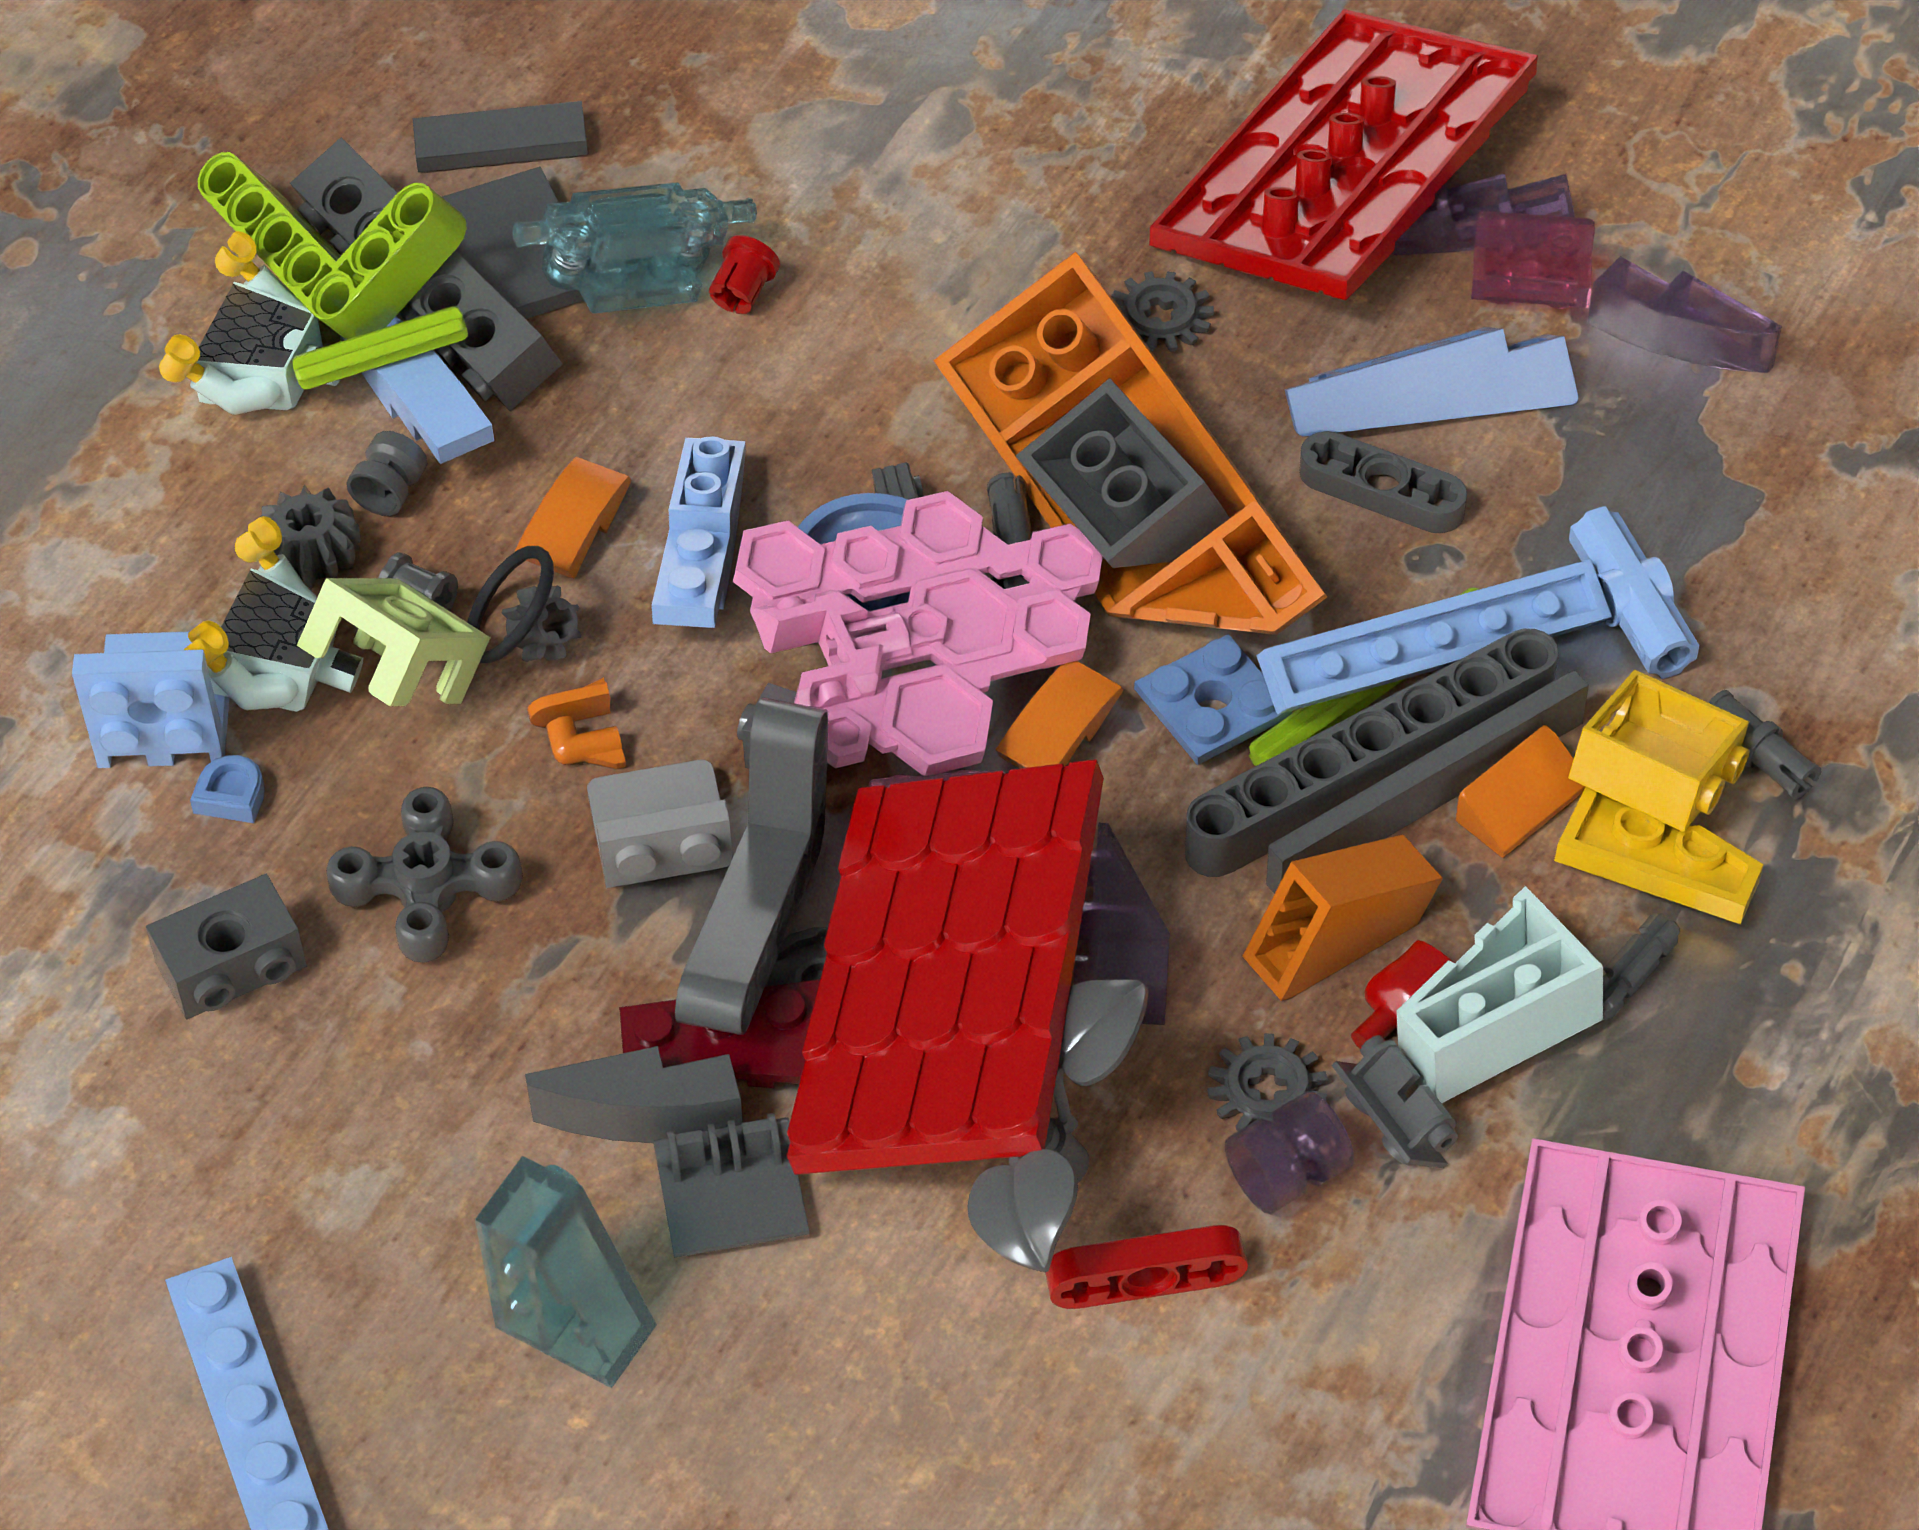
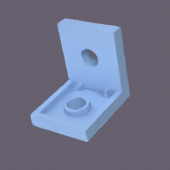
[72,631,230,768]

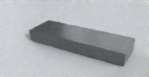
[412,101,588,172]

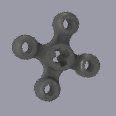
[326,787,523,963]

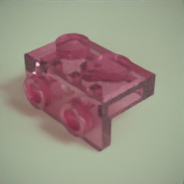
[1471,211,1595,309]

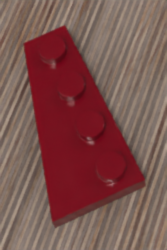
[619,979,820,1088]

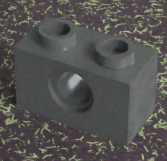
[146,873,307,1020]

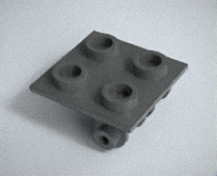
[653,1113,810,1258]

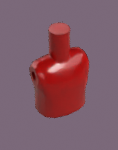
[1351,940,1454,1049]

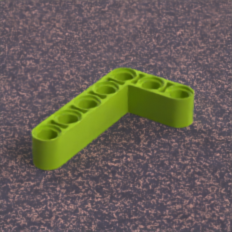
[198,152,467,340]

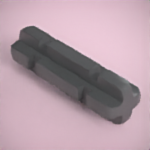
[1603,913,1680,1020]

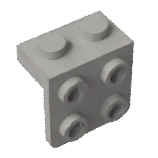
[587,760,733,888]

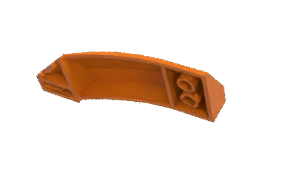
[933,252,1327,635]

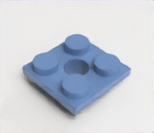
[1134,634,1292,765]

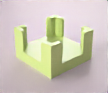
[297,578,491,706]

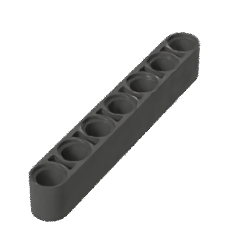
[1185,628,1558,877]

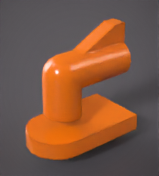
[527,677,626,769]

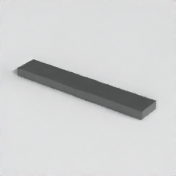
[1266,670,1589,894]

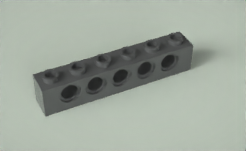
[290,137,562,411]

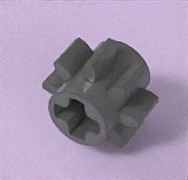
[502,585,581,662]

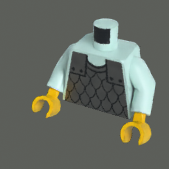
[159,231,341,415]
[184,516,363,712]

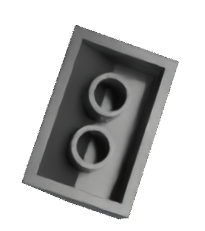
[1016,378,1230,568]

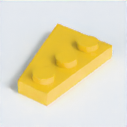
[1554,787,1764,925]

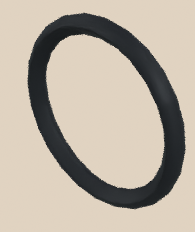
[467,546,554,664]

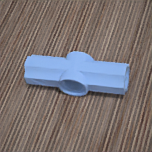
[1569,506,1699,679]

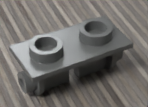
[1331,1035,1458,1168]

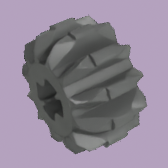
[260,484,361,590]

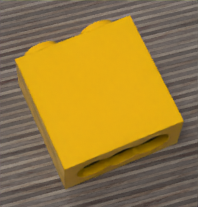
[1568,669,1750,832]

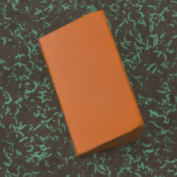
[1456,725,1586,858]

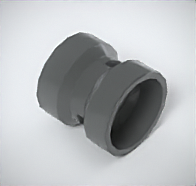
[346,431,428,516]

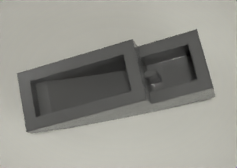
[525,1046,743,1143]

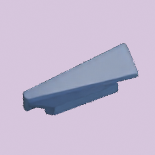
[1285,327,1578,436]

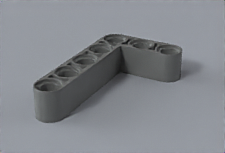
[675,698,829,1035]

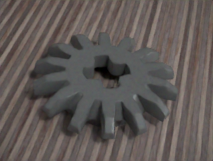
[1111,271,1214,352]
[1207,1033,1328,1138]

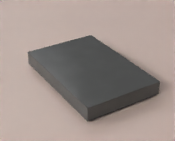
[442,166,600,319]

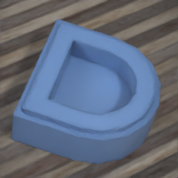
[190,755,265,823]

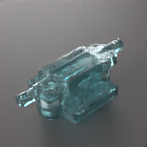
[513,182,757,314]

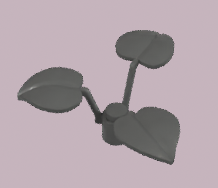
[925,980,1148,1272]

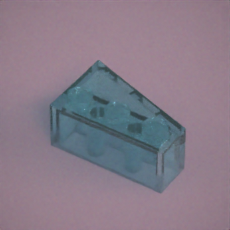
[475,1156,657,1388]

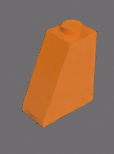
[1242,834,1443,1001]

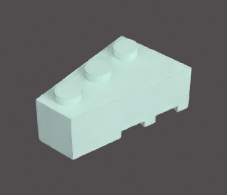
[1396,886,1603,1103]

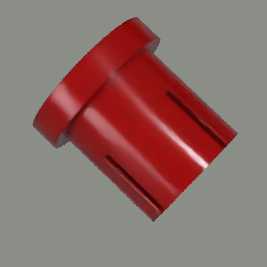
[709,235,780,314]

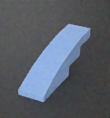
[340,316,494,464]

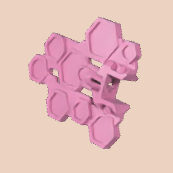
[733,491,1102,777]

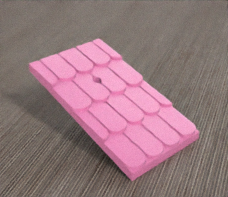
[1466,1138,1805,1530]

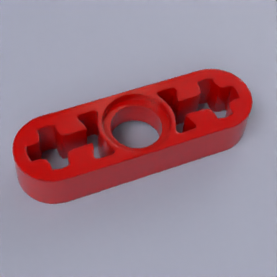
[1045,1225,1248,1309]

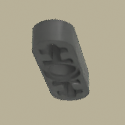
[1299,431,1467,533]

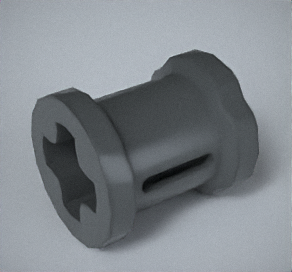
[378,552,458,611]

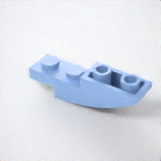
[652,437,746,628]

